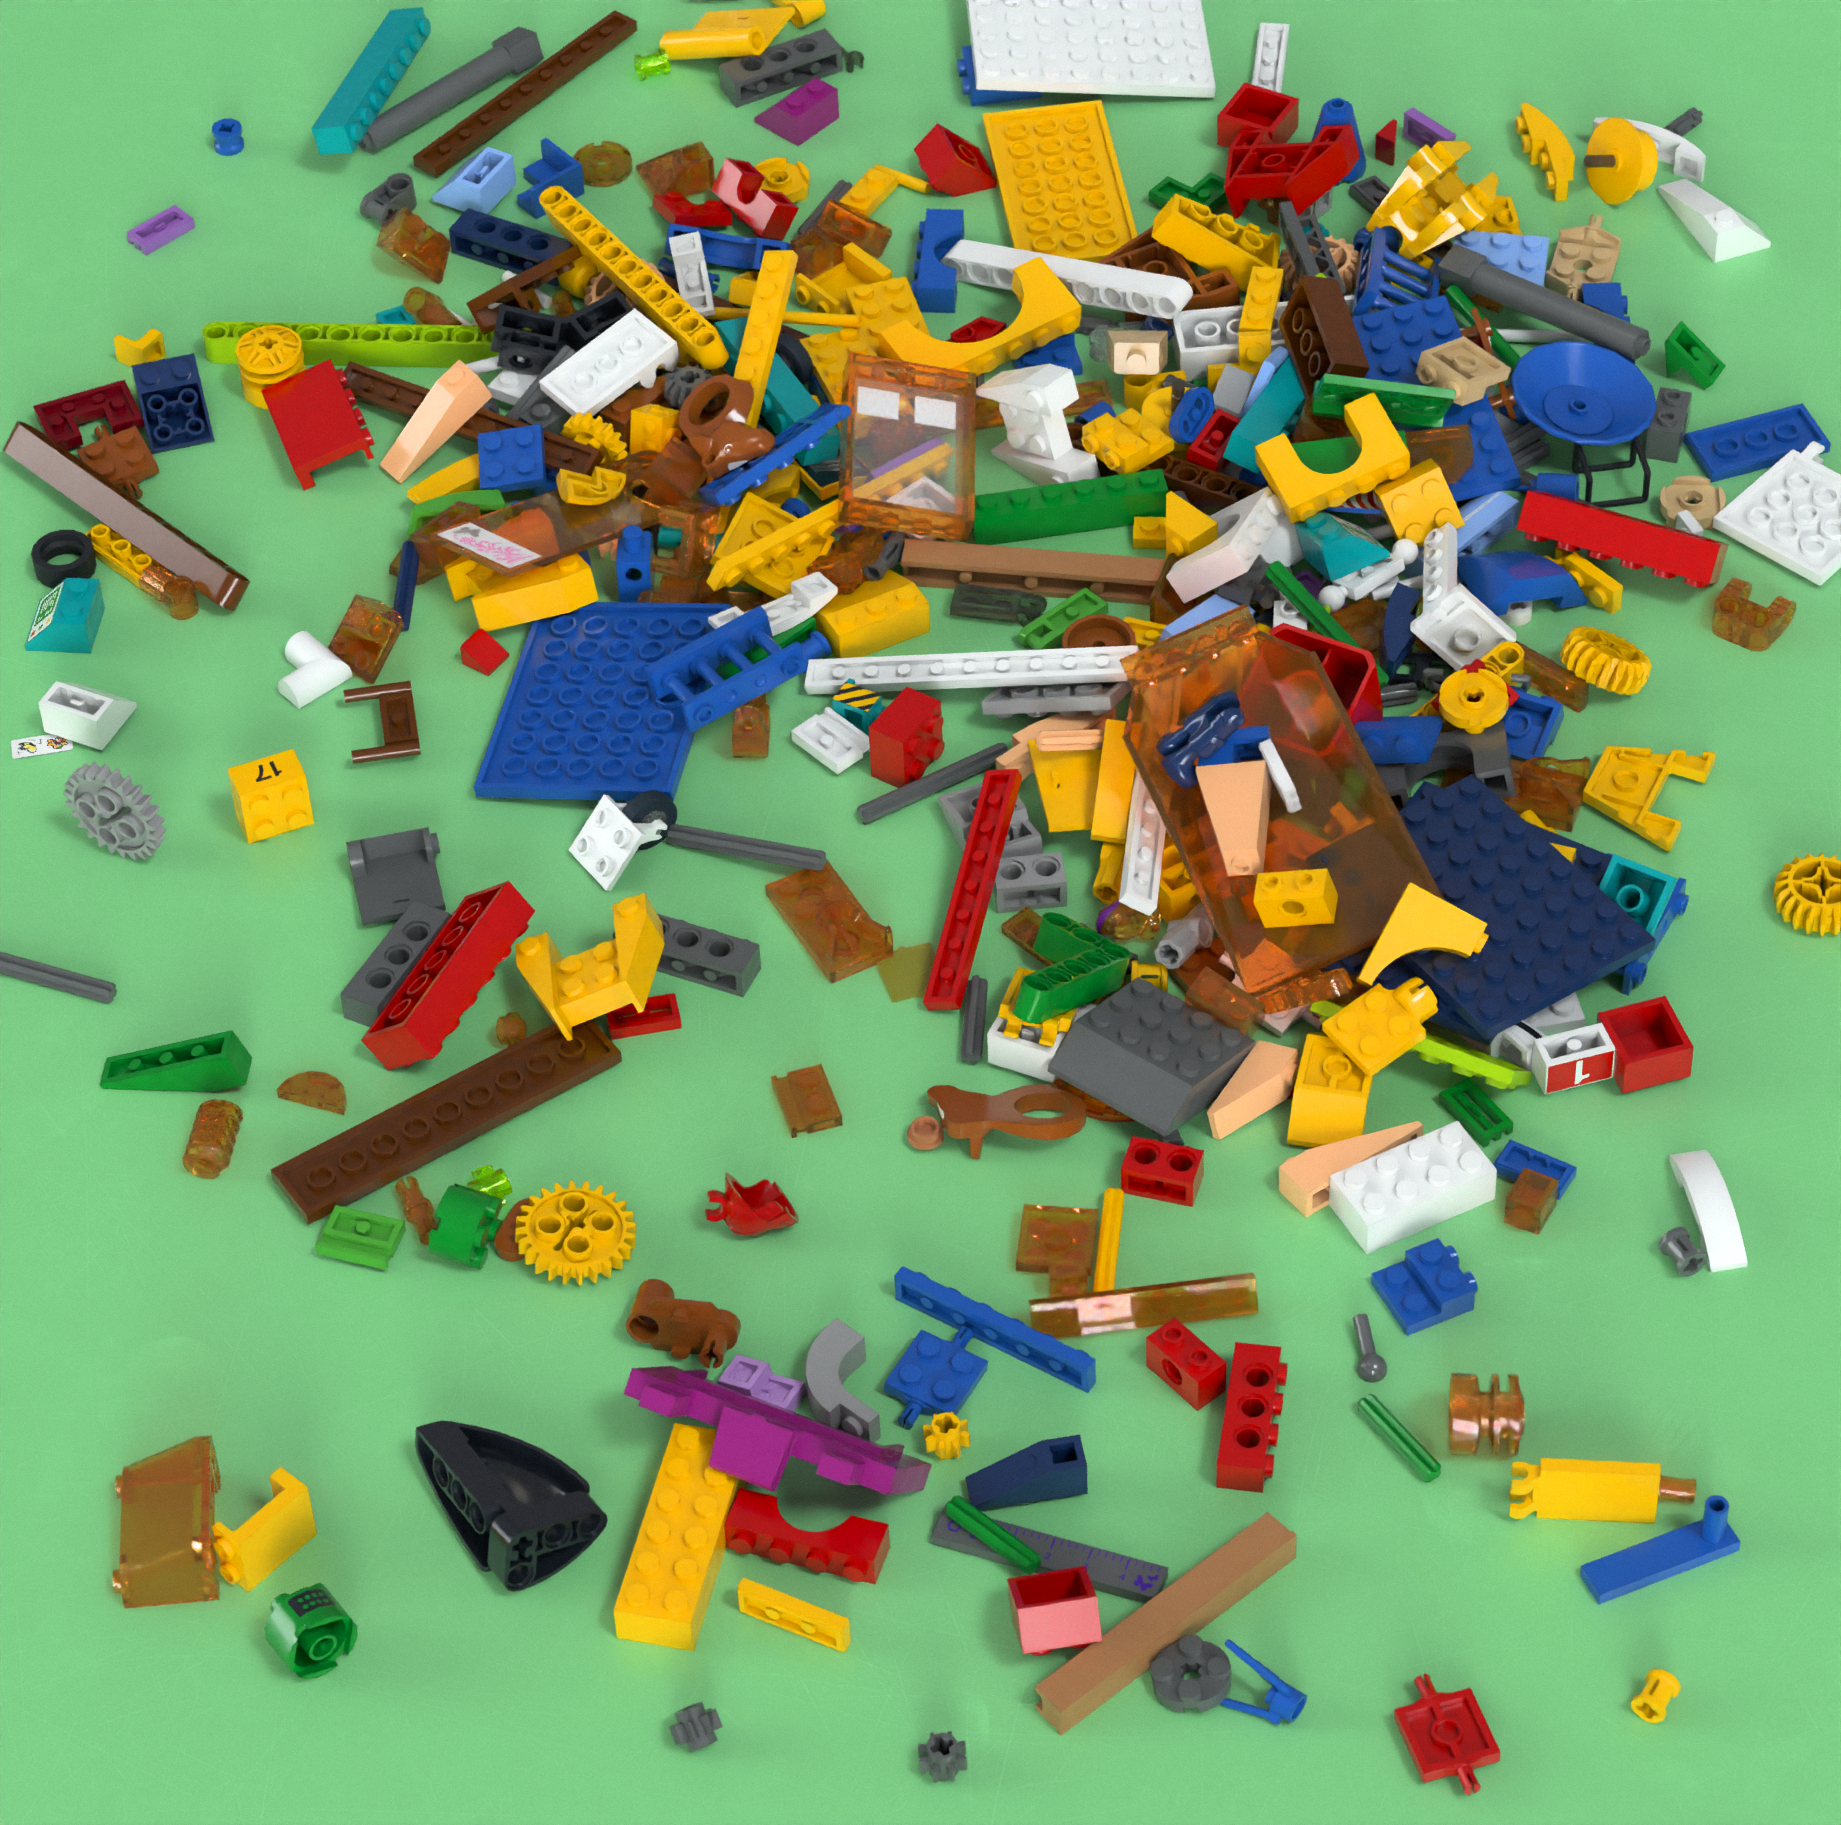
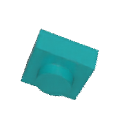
[375,305,416,325]

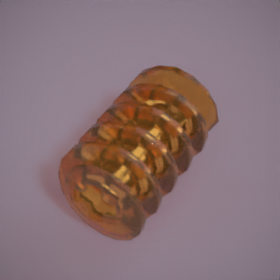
[183,1099,244,1180]

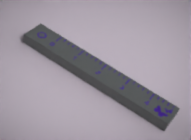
[932,1507,1168,1603]

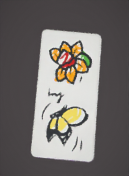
[11,734,73,759]

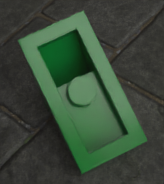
[1665,321,1725,390]

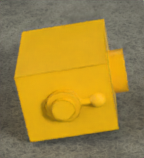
[630,404,682,462]

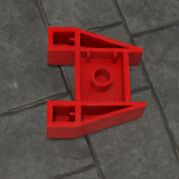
[1224,125,1360,219]

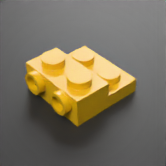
[1082,407,1174,475]

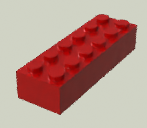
[1517,490,1729,588]
[361,881,535,1071]

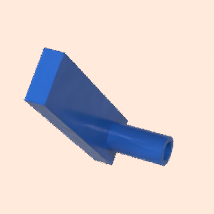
[1580,1495,1740,1604]

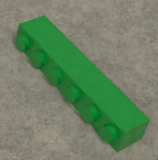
[969,469,1168,545]

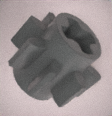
[669,1702,723,1752]
[918,1731,967,1783]

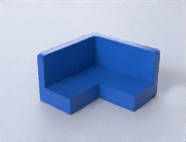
[517,138,585,219]

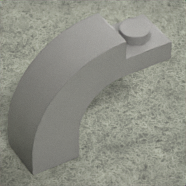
[805,1318,881,1442]

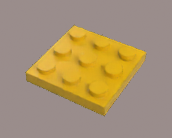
[709,491,835,599]

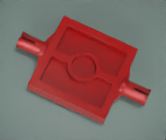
[1394,1674,1501,1795]

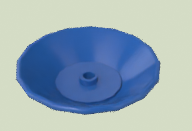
[1510,341,1657,446]

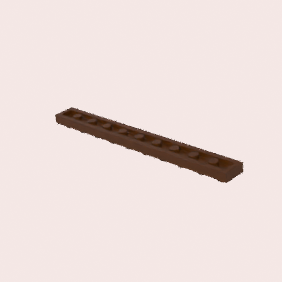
[413,10,637,177]
[343,361,605,476]

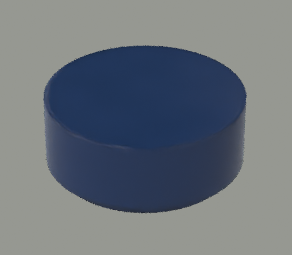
[1141,316,1174,343]

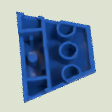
[1457,550,1588,616]

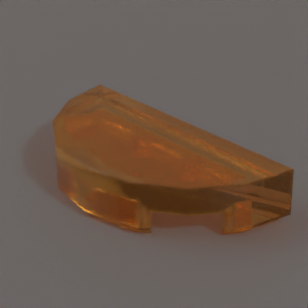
[277,1071,347,1115]

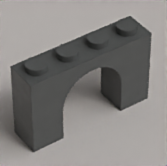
[1369,721,1516,822]

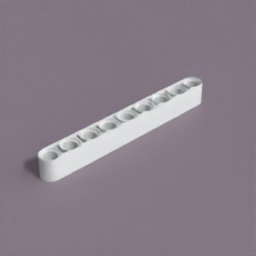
[941,239,1193,319]

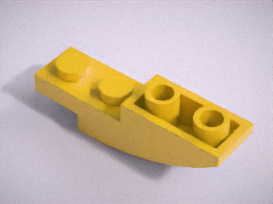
[1515,103,1575,202]

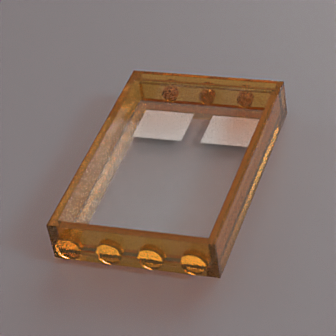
[838,352,976,543]

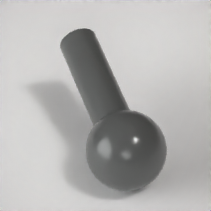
[1353,1314,1387,1383]

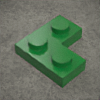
[1149,172,1227,213]

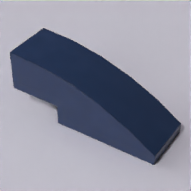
[1378,582,1422,684]

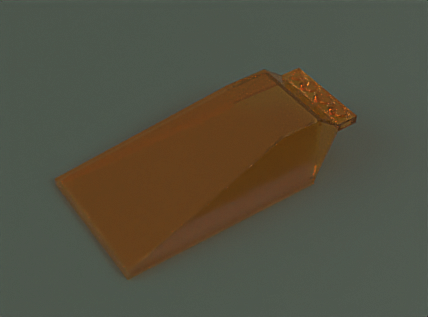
[1120,603,1444,1000]

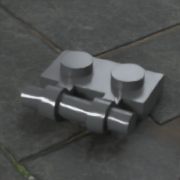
[1217,557,1293,609]

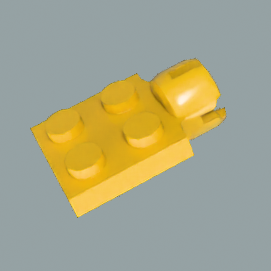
[1322,977,1438,1078]

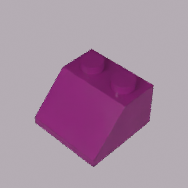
[754,77,839,146]

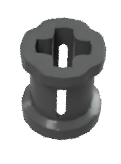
[1658,1227,1707,1277]

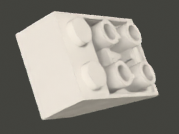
[987,1003,1097,1084]

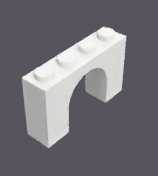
[1166,486,1285,604]

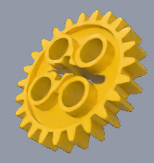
[515,1180,636,1286]

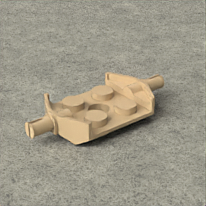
[1545,214,1621,301]

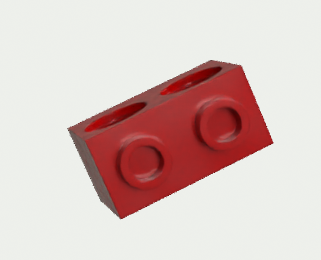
[1121,1136,1204,1207]

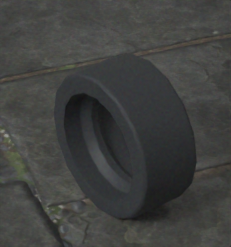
[31,530,97,589]

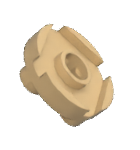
[1659,475,1726,530]

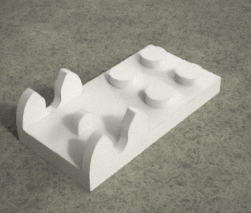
[539,309,679,416]

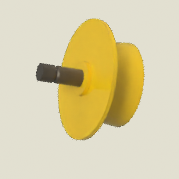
[1584,117,1658,205]

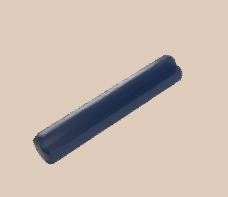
[391,540,421,632]

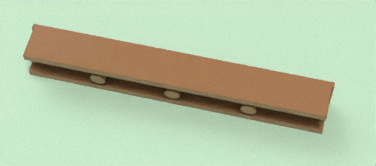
[901,538,1167,606]
[1035,1512,1297,1735]

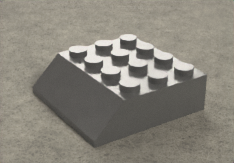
[1048,977,1255,1137]

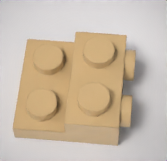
[1415,336,1511,406]

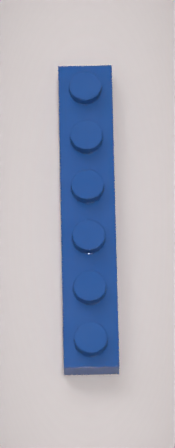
[894,1266,1096,1393]

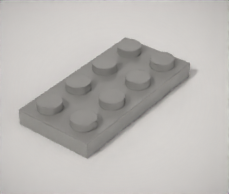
[982,681,1133,719]

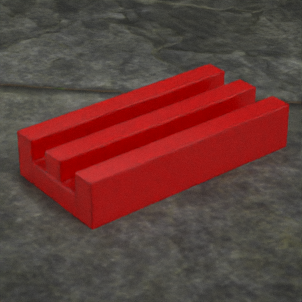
[606,993,682,1040]

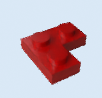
[652,191,733,227]

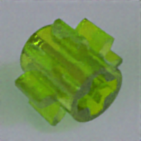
[467,1165,512,1207]

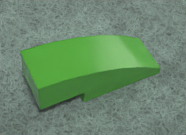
[407,489,506,538]

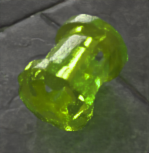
[634,48,671,81]

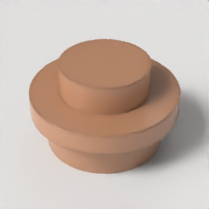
[907,1116,944,1151]

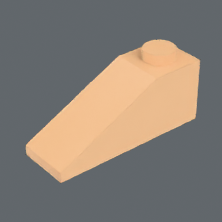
[1207,1040,1300,1140]

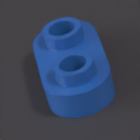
[1169,387,1214,444]

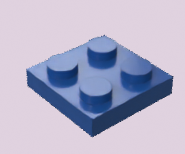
[478,424,547,493]

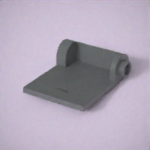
[346,827,446,926]

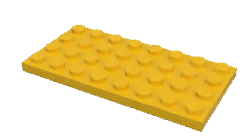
[982,100,1138,263]

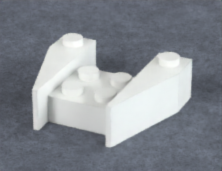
[974,363,1101,486]

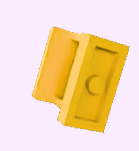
[795,242,892,328]
[212,1467,317,1592]

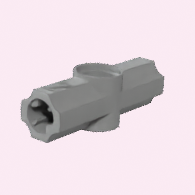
[1154,899,1226,969]

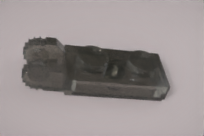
[950,583,1047,627]

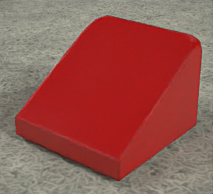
[1375,119,1397,166]
[460,628,509,676]

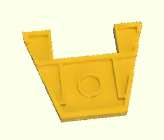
[1582,746,1716,852]

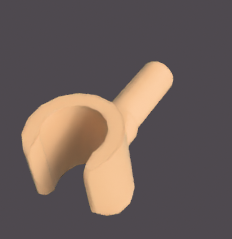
[598,527,625,561]

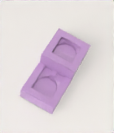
[718,1354,807,1412]

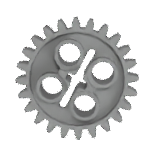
[63,762,166,861]

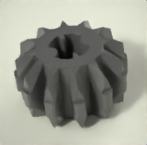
[664,364,717,412]

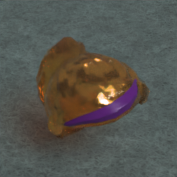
[1095,899,1162,941]

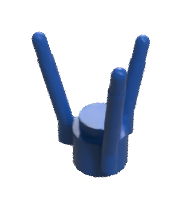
[1219,1639,1307,1726]

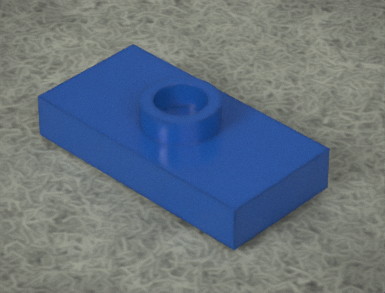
[1493,1139,1577,1200]

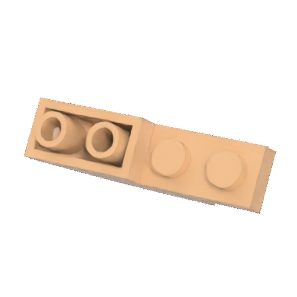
[995,707,1116,781]

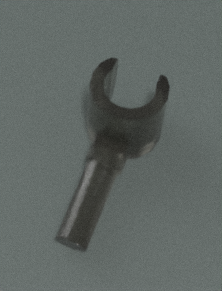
[841,46,864,73]

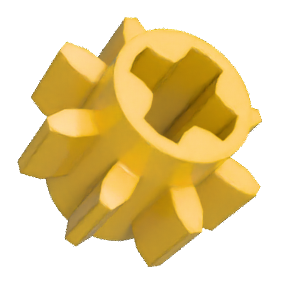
[923,1411,971,1460]

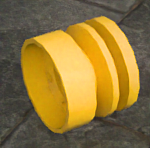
[236,325,306,409]

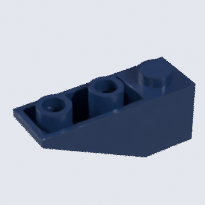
[965,1435,1088,1510]

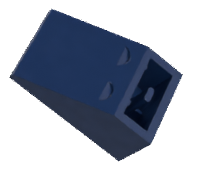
[131,353,215,454]

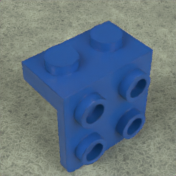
[1353,716,1443,765]

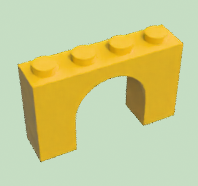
[1255,392,1410,524]

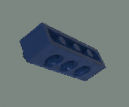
[449,208,574,287]

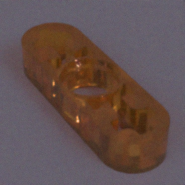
[1258,968,1353,1015]

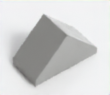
[1213,363,1256,418]

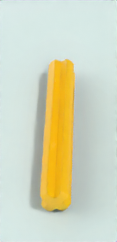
[1092,1187,1124,1311]

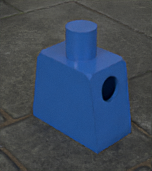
[616,525,656,603]

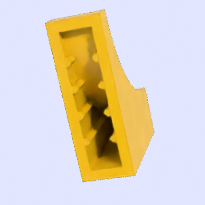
[1356,882,1489,988]

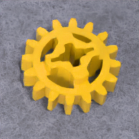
[561,412,628,472]

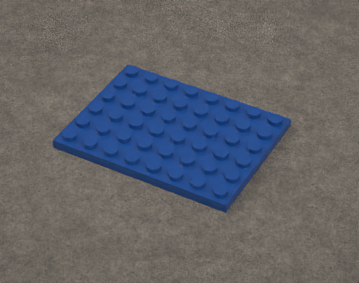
[474,602,732,802]

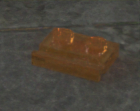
[771,1064,843,1138]

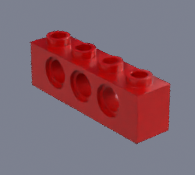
[1216,1342,1288,1493]

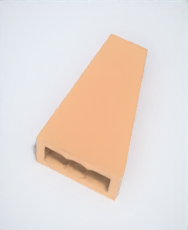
[1195,760,1272,877]

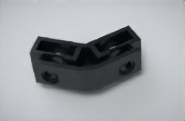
[490,290,633,375]

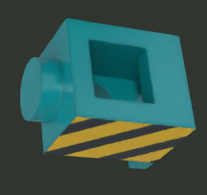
[832,678,887,736]

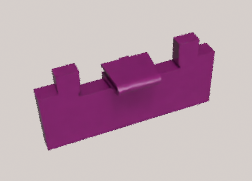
[624,1366,932,1495]

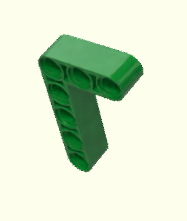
[1013,912,1131,1023]

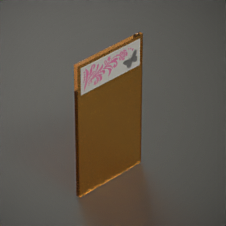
[429,489,672,578]

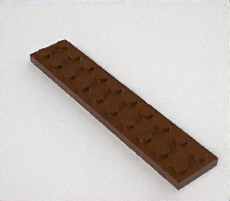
[270,1019,622,1225]

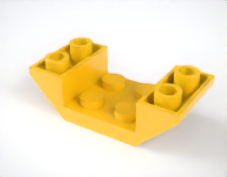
[1287,1032,1379,1148]

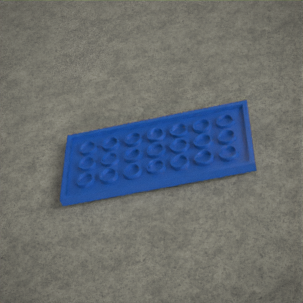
[1351,295,1521,502]

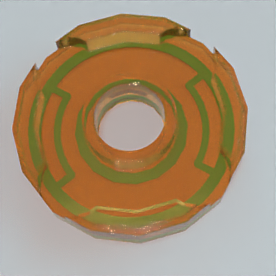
[573,141,633,187]

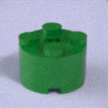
[428,1183,503,1269]

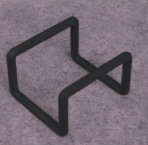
[1572,436,1651,508]

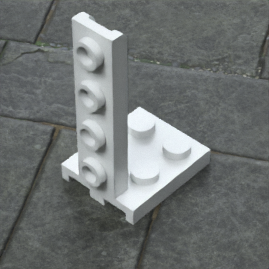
[1410,522,1516,671]

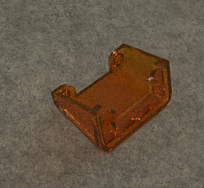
[113,1435,221,1608]

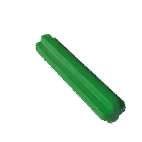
[1358,1394,1441,1482]
[945,1495,1042,1575]

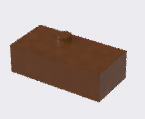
[1278,275,1370,410]

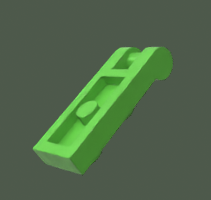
[1017,587,1108,650]

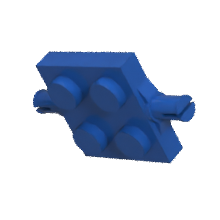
[884,1326,988,1429]

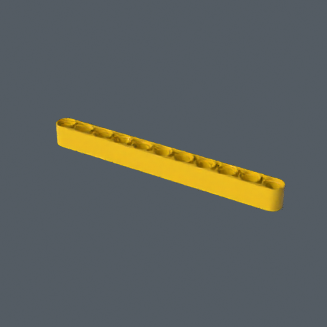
[539,186,729,370]

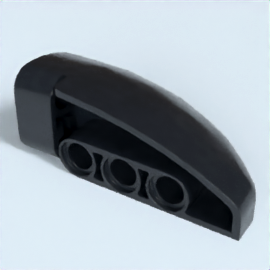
[415,1421,608,1592]

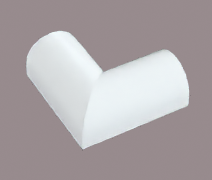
[278,631,353,709]

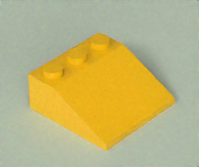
[812,569,930,658]

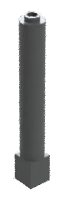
[358,26,544,154]
[1438,244,1651,360]

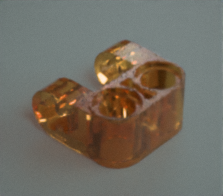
[1712,577,1796,651]
[732,692,770,758]

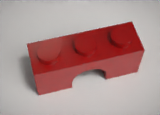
[711,158,799,240]

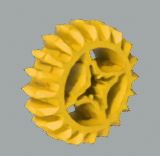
[1560,626,1652,695]
[1773,852,1841,937]

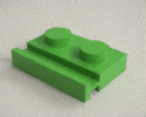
[315,1205,406,1270]

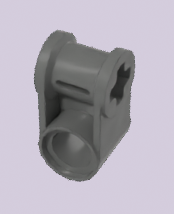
[360,173,417,229]

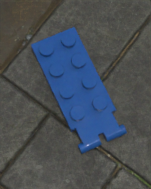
[696,403,851,507]

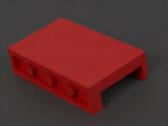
[261,359,375,491]

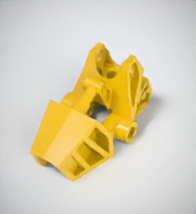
[1365,141,1499,260]

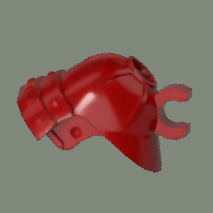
[705,1172,799,1236]

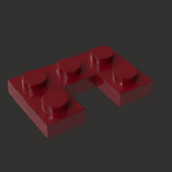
[33,379,144,450]

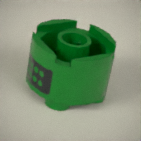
[265,1583,358,1679]

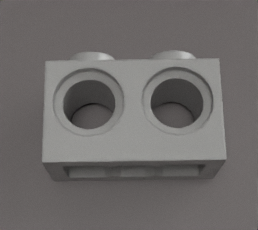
[993,852,1067,913]

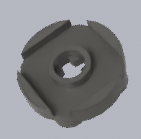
[1150,1634,1232,1713]

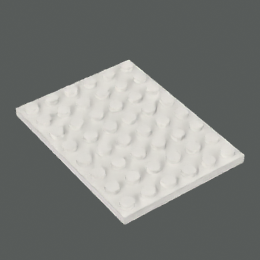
[966,0,1216,98]

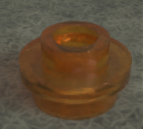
[496,1012,527,1047]

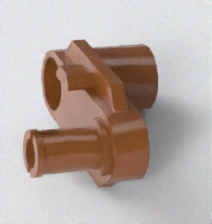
[626,1279,741,1369]

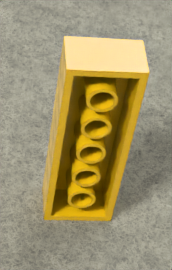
[613,1423,747,1651]

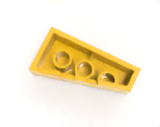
[1151,194,1281,292]

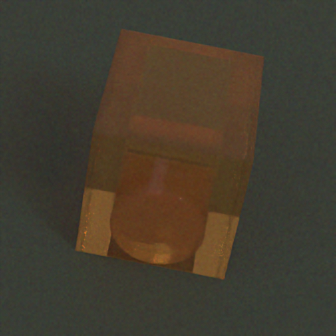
[1504,1168,1559,1235]

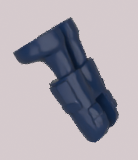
[1156,690,1245,789]

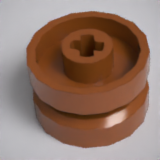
[1062,614,1136,649]

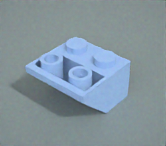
[432,147,516,214]

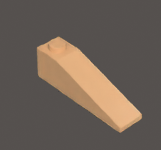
[380,360,493,485]
[1278,1121,1423,1218]

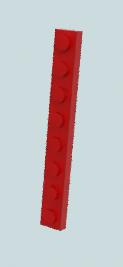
[923,769,1022,1011]

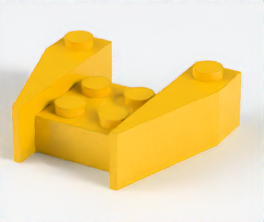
[444,511,599,632]
[515,892,665,1041]

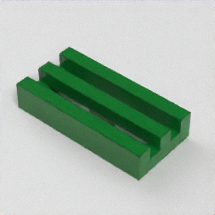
[1439,1077,1514,1148]

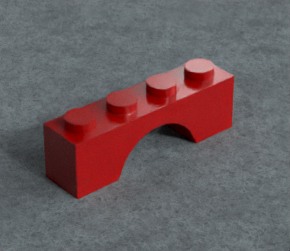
[724,1488,890,1584]

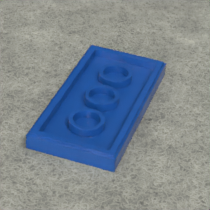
[1684,403,1831,483]

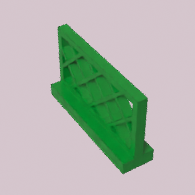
[1311,373,1455,431]

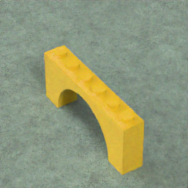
[879,256,1082,399]

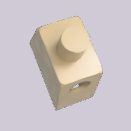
[1107,330,1168,374]

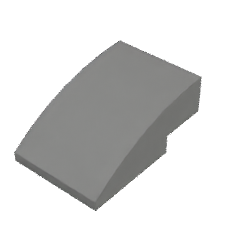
[938,783,1044,858]

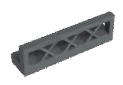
[1278,201,1347,296]

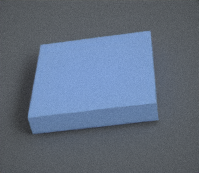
[1239,345,1289,418]

